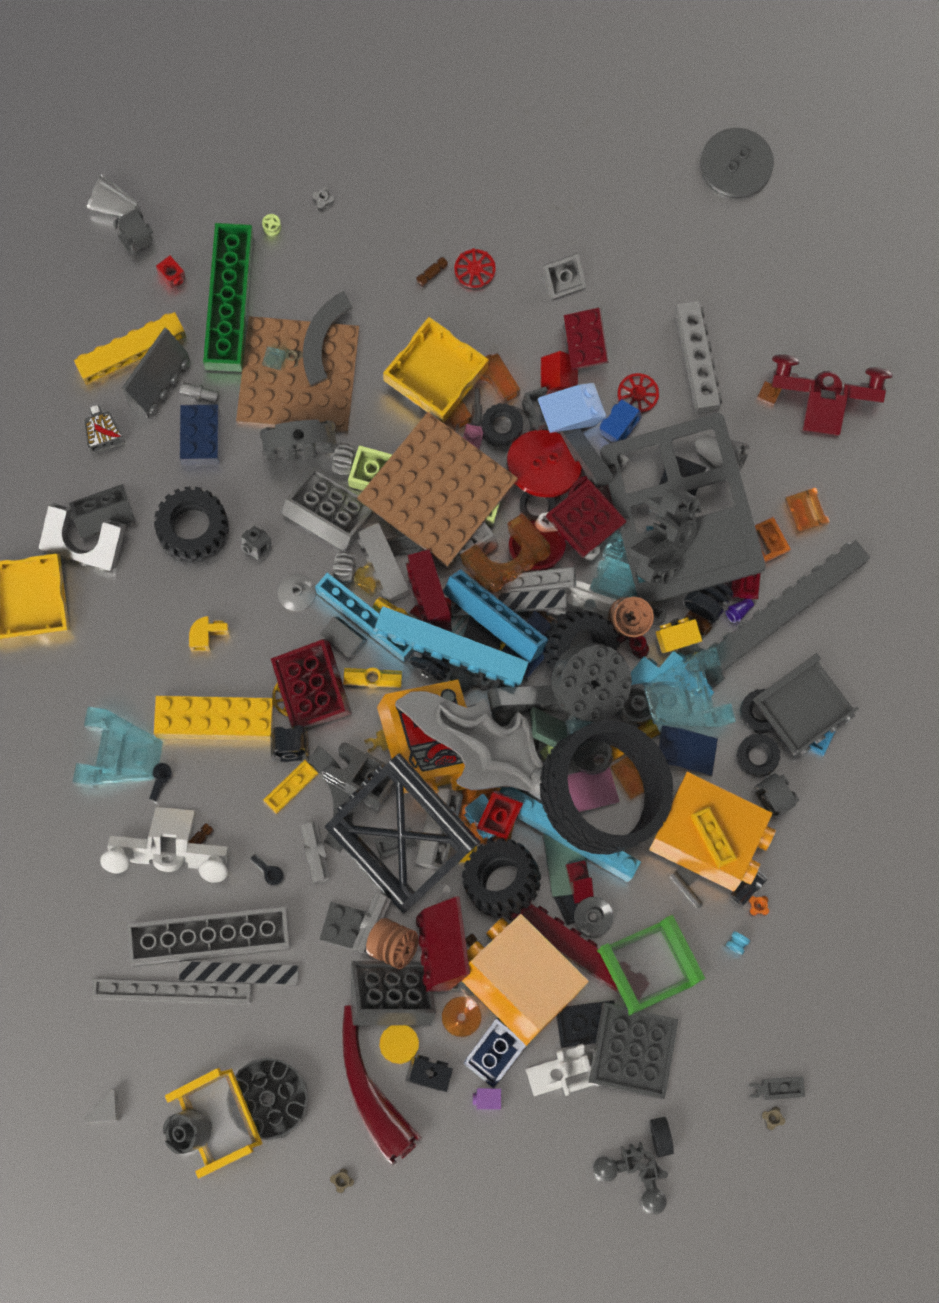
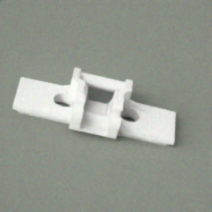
[533,571,616,621]
[525,1043,600,1096]

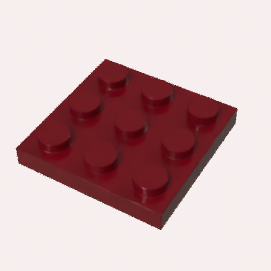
[545,480,627,559]

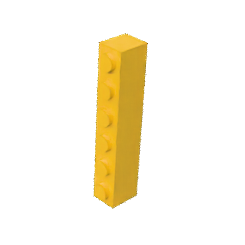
[74,312,186,385]

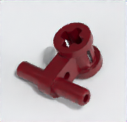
[616,635,649,658]

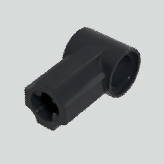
[730,870,768,906]

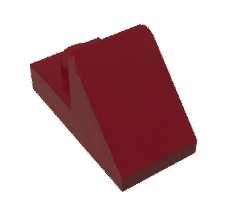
[565,860,594,904]

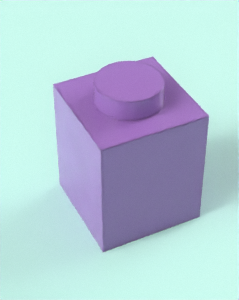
[473,1088,501,1110]

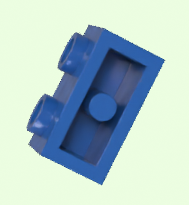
[600,399,642,443]

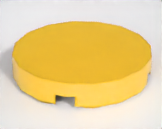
[379,1025,419,1064]

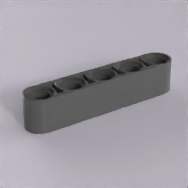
[487,685,563,713]

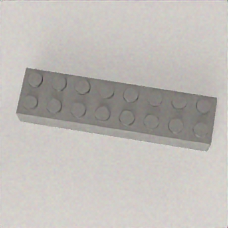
[127,907,291,966]

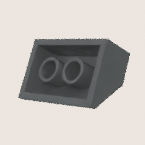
[69,484,135,538]

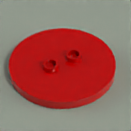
[506,430,582,498]

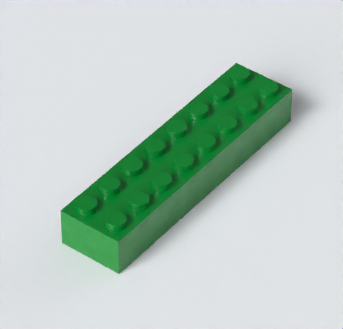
[203,223,254,372]

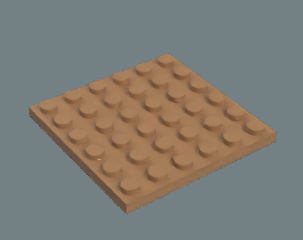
[236,316,359,433]
[357,412,518,567]

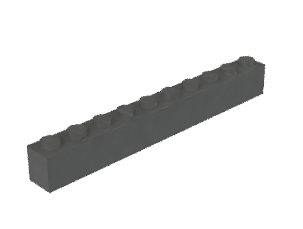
[707,540,870,673]

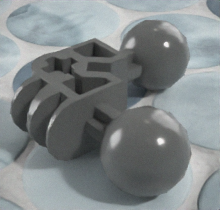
[449,669,519,727]
[593,1142,668,1215]

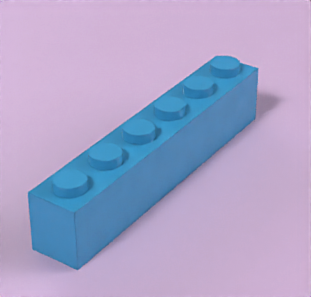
[443,569,548,663]

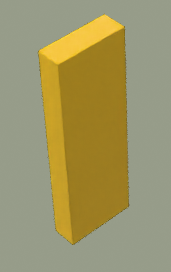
[263,760,319,814]
[691,807,737,869]

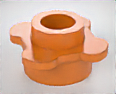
[749,896,769,916]

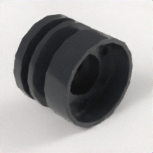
[683,583,734,623]
[409,651,450,681]

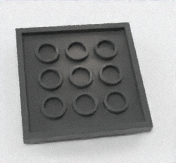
[588,1003,678,1099]

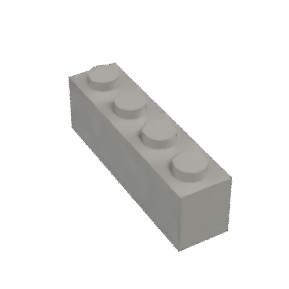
[357,523,411,603]
[415,788,463,870]

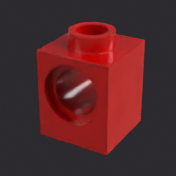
[156,255,186,289]

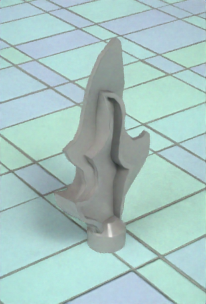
[395,691,543,800]

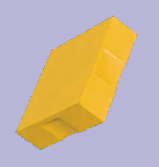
[383,317,489,423]
[0,554,70,639]

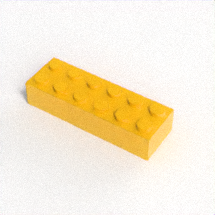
[154,696,274,741]

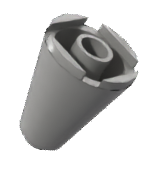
[87,175,140,216]
[695,434,750,471]

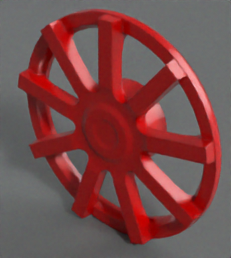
[454,248,496,288]
[617,373,659,414]

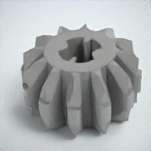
[332,443,356,475]
[333,551,356,584]

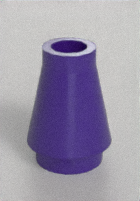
[725,599,754,623]

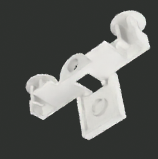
[100,807,228,883]

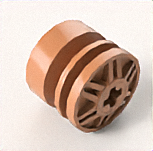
[607,596,654,637]
[366,918,418,969]

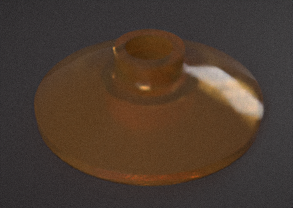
[442,997,481,1037]

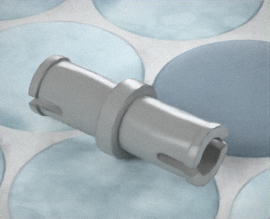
[180,381,219,403]

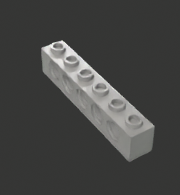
[676,301,722,414]

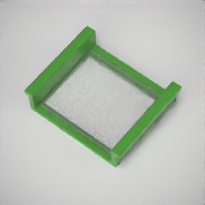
[597,915,705,1016]

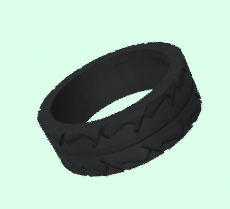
[540,720,674,855]

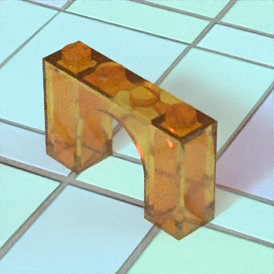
[448,353,520,431]
[460,513,551,593]

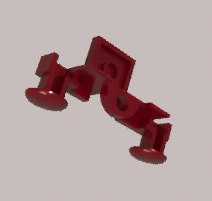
[771,354,893,435]

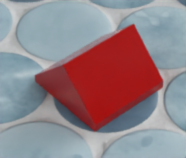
[541,351,578,394]
[477,790,523,839]

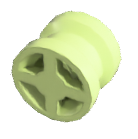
[262,214,281,237]

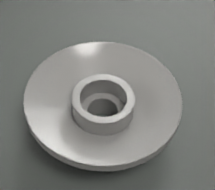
[278,574,316,611]

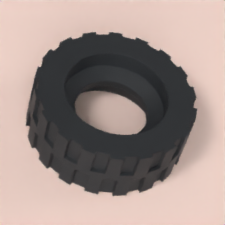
[482,403,523,447]
[740,689,774,733]
[736,733,781,778]

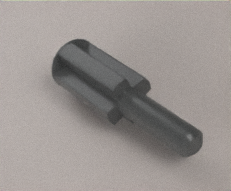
[471,388,482,426]

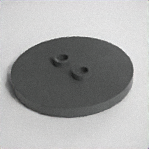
[701,128,774,197]

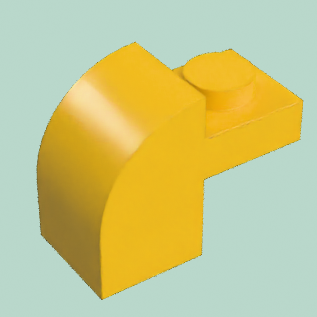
[189,616,229,651]

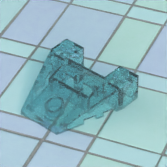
[644,647,736,728]
[72,707,163,789]

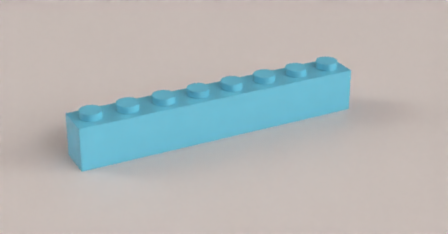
[373,606,528,687]
[499,787,641,882]

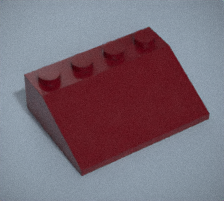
[271,639,352,728]
[416,896,470,992]

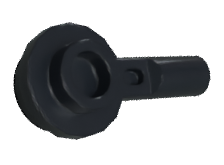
[149,763,172,801]
[250,854,284,886]

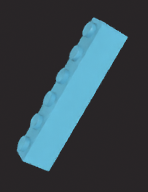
[315,573,415,663]

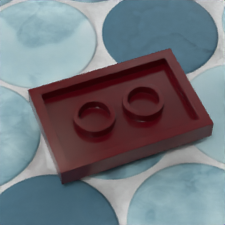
[563,307,609,370]

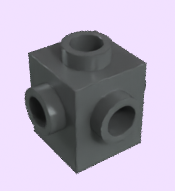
[241,525,272,560]

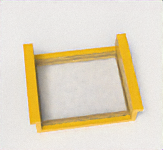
[165,1068,263,1179]

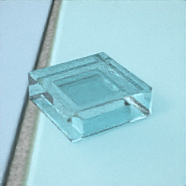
[262,346,286,370]

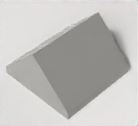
[542,253,587,299]

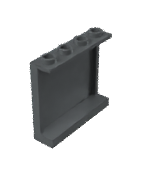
[753,653,859,756]

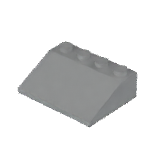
[281,467,373,551]

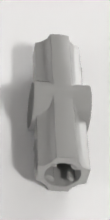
[301,822,330,883]
[353,893,391,955]

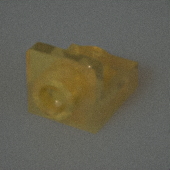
[354,564,377,597]

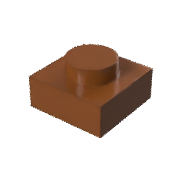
[757,381,782,407]

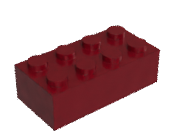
[405,549,453,632]

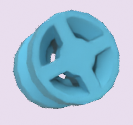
[726,931,750,955]

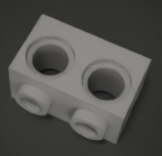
[459,522,499,567]

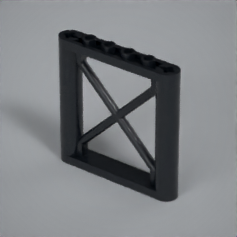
[324,753,481,914]

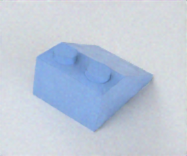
[538,383,606,433]

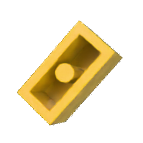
[655,617,702,653]

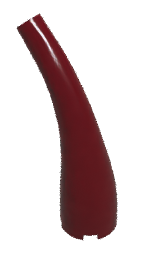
[342,1005,422,1165]

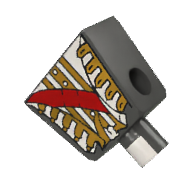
[84,405,125,453]

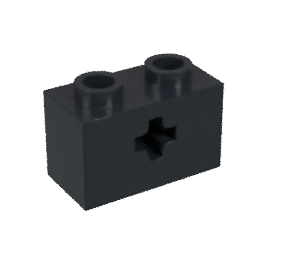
[405,1055,453,1092]

